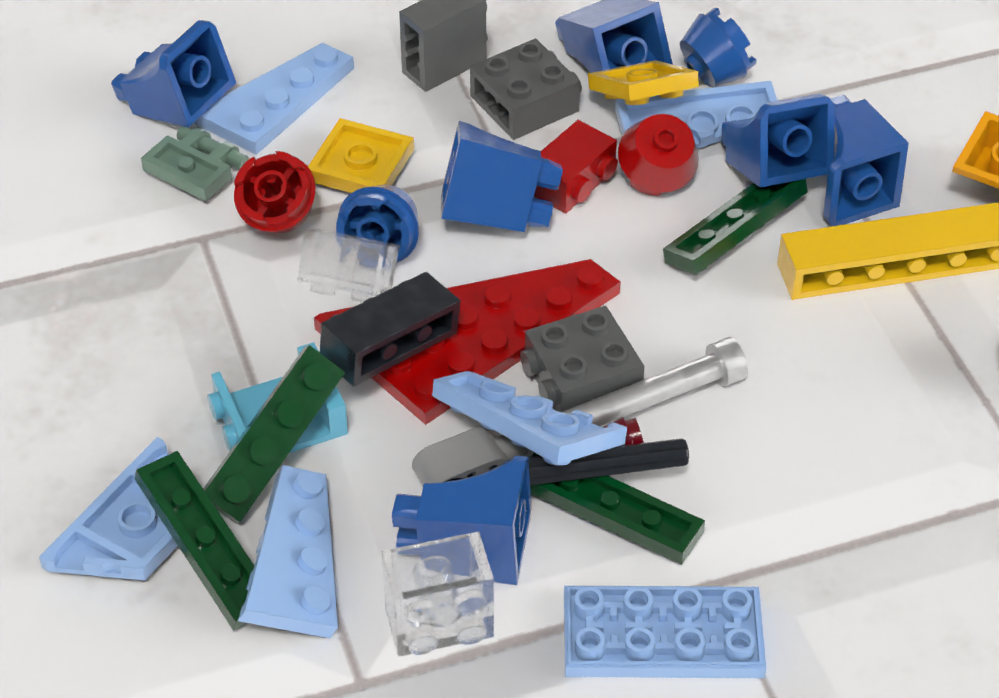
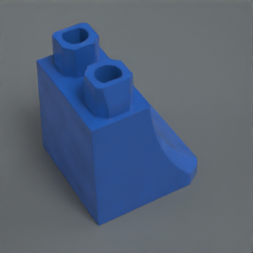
[555,0,673,73]
[111,20,237,128]
[722,93,835,188]
[823,95,909,226]
[441,121,563,232]
[392,456,531,585]

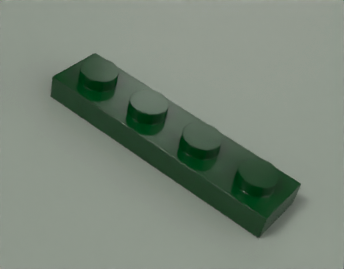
[663,179,808,275]
[203,345,345,523]
[134,450,254,631]
[530,452,705,565]

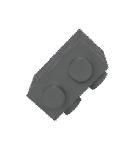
[399,0,488,92]
[470,38,582,140]
[520,305,645,412]

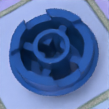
[680,8,757,88]
[336,184,419,268]

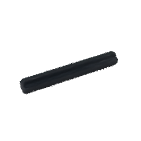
[506,438,689,485]

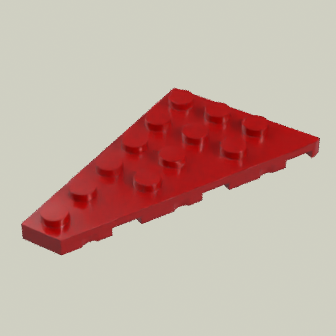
[314,259,621,425]

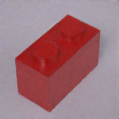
[534,120,618,214]

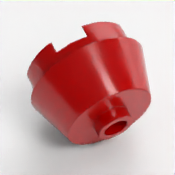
[618,114,699,196]
[234,151,316,233]

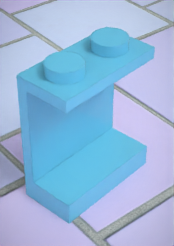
[207,342,348,453]

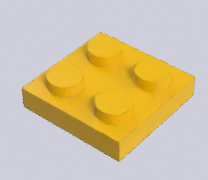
[588,60,699,105]
[308,118,414,193]

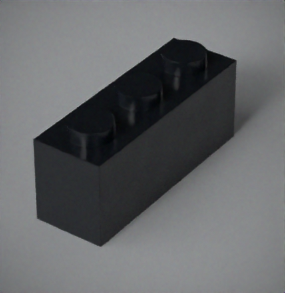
[320,272,461,387]

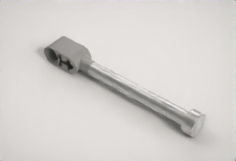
[412,337,748,485]

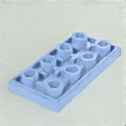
[564,586,766,678]

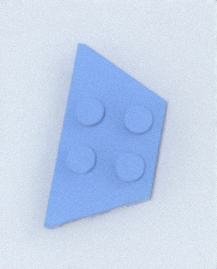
[39,437,178,580]

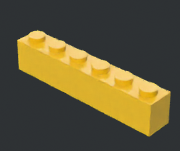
[777,202,999,300]

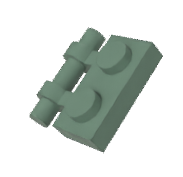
[141,126,250,201]

